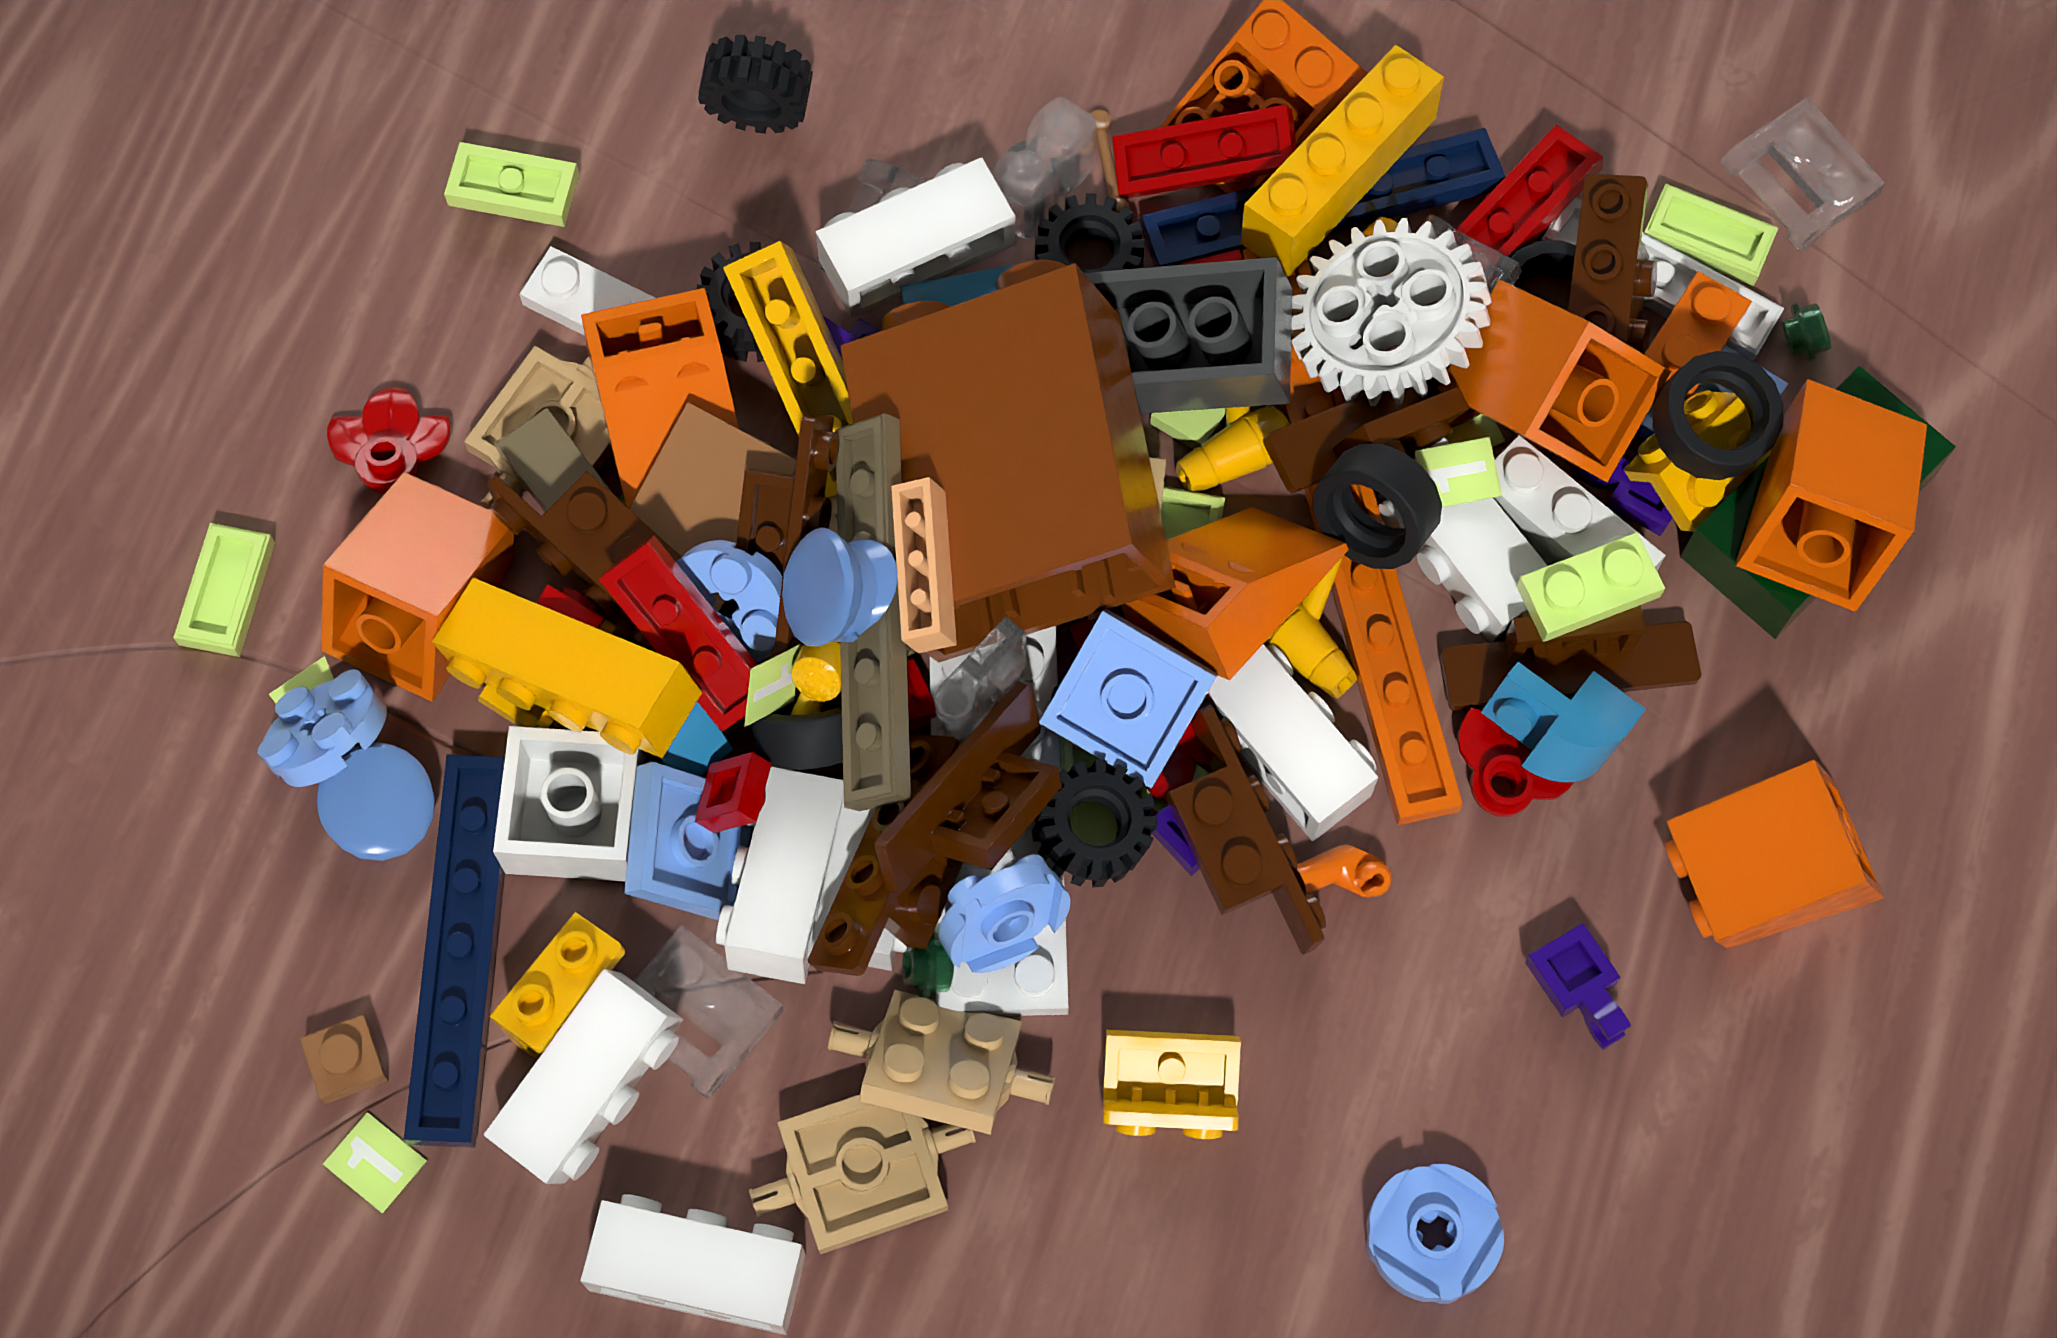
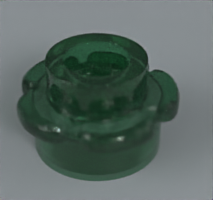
[1782,303,1831,361]
[902,937,954,998]

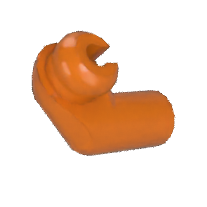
[1293,844,1392,898]

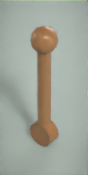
[1087,110,1130,213]

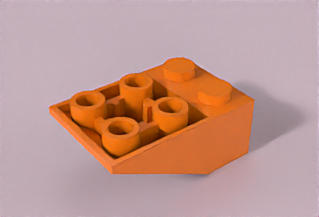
[1159,0,1368,194]
[581,288,739,509]
[1120,507,1349,681]

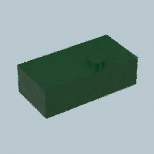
[1680,366,1956,639]

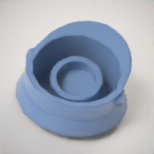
[782,528,898,647]
[316,742,435,861]

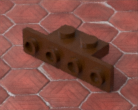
[1568,174,1657,354]
[1263,363,1480,493]
[736,414,839,657]
[487,471,681,653]
[1440,605,1701,710]
[875,681,1062,894]
[1166,705,1326,955]
[808,734,964,976]

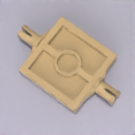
[464,346,613,509]
[828,990,1055,1135]
[749,1094,976,1255]

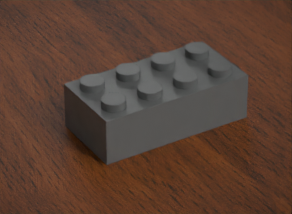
[1084,257,1292,414]

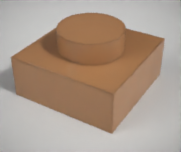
[300,1014,388,1105]

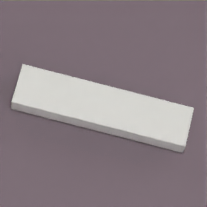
[1541,197,1784,361]

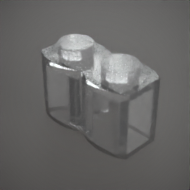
[992,96,1096,240]

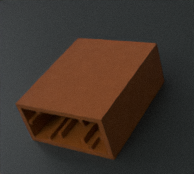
[840,260,1176,663]

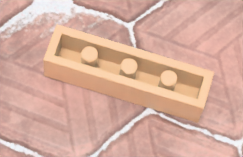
[891,477,957,653]

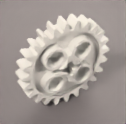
[1291,218,1492,406]

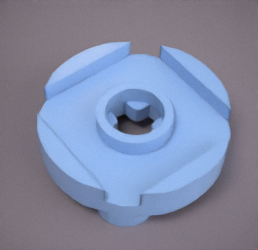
[676,540,783,663]
[257,669,387,787]
[939,854,1071,973]
[1366,1164,1504,1304]

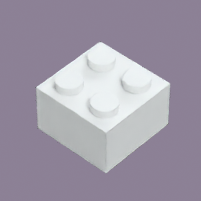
[493,726,648,881]

